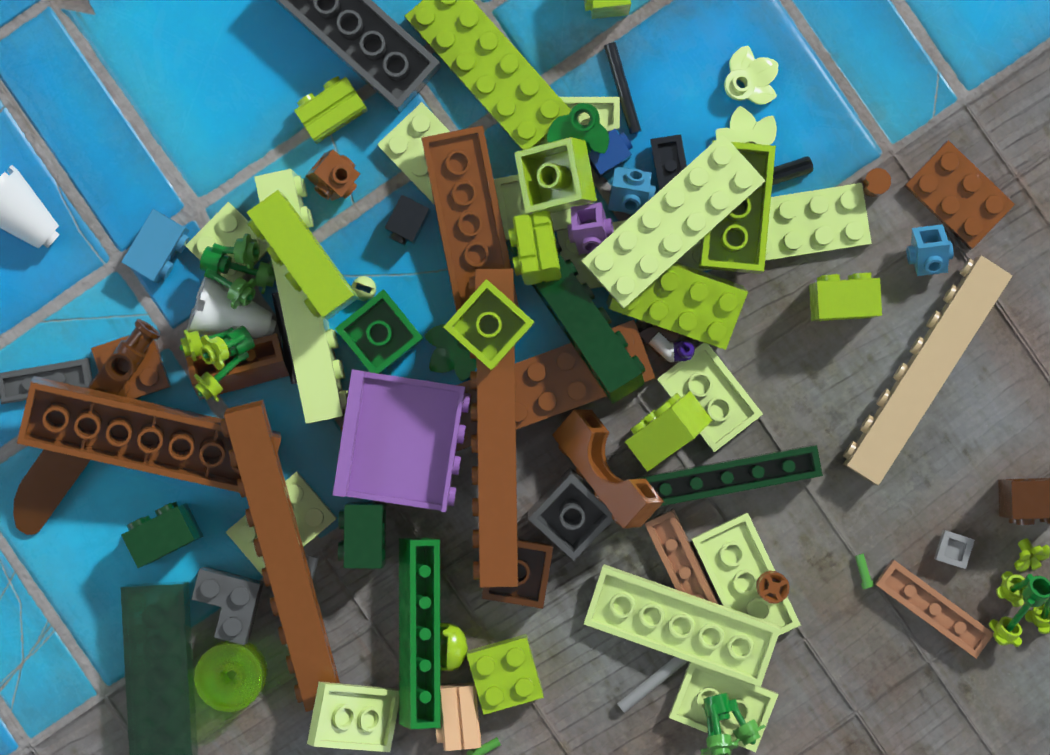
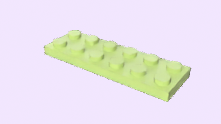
[581,134,765,309]
[584,564,781,687]

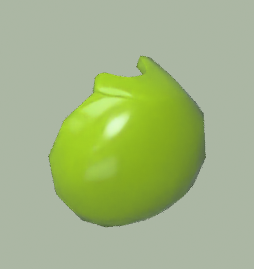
[440,623,468,671]

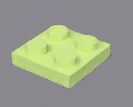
[185,202,269,283]

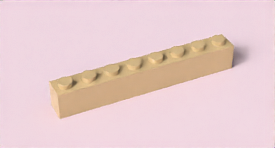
[843,255,1013,486]

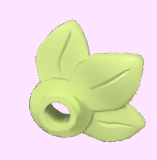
[724,46,778,105]
[716,106,777,145]

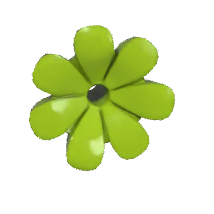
[1014,538,1050,572]

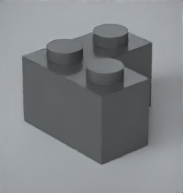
[191,566,264,645]

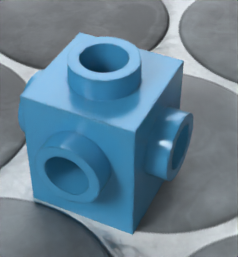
[608,166,656,214]
[906,224,954,276]

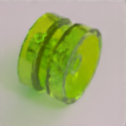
[194,641,268,712]

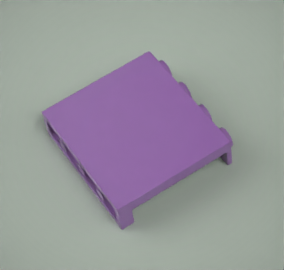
[333,370,471,513]

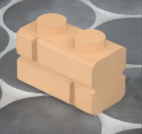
[436,682,482,751]

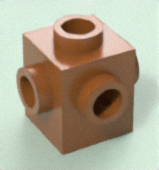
[305,149,360,201]

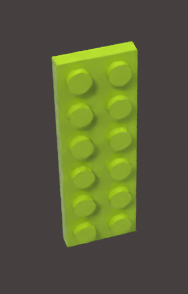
[404,0,571,150]

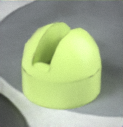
[351,276,377,301]

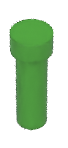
[855,553,874,589]
[466,737,501,755]

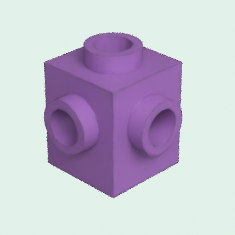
[567,202,614,255]

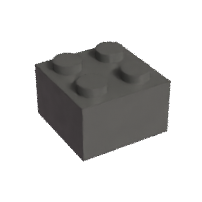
[528,467,613,561]

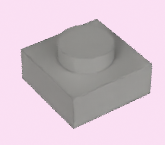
[934,530,975,569]

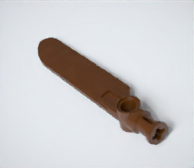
[13,319,160,535]

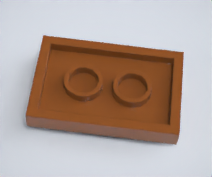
[904,140,1015,250]

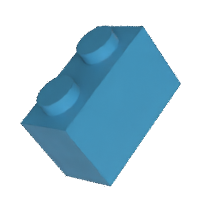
[121,209,190,283]

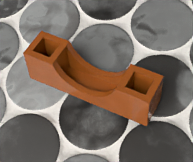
[552,410,664,529]

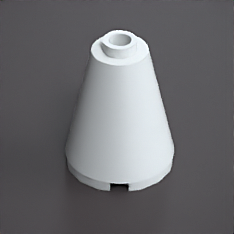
[0,165,60,249]
[186,277,276,339]

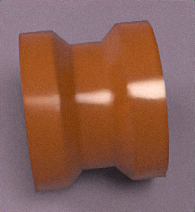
[756,571,790,604]

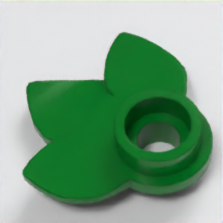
[547,103,610,155]
[424,324,477,381]

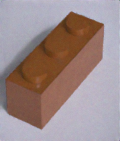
[186,333,289,400]

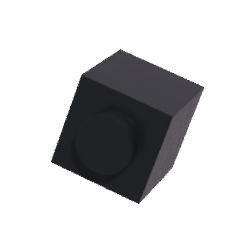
[385,195,431,246]

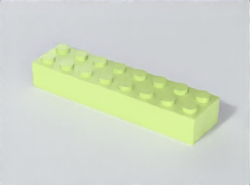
[254,169,348,424]

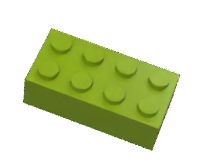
[698,140,776,274]
[247,190,359,320]
[606,262,748,350]

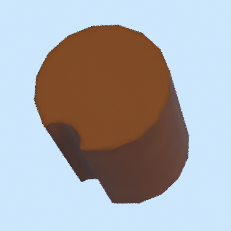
[860,168,891,197]

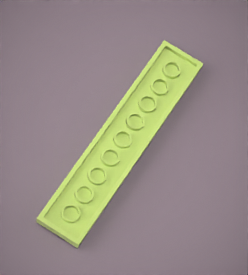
[557,183,872,289]

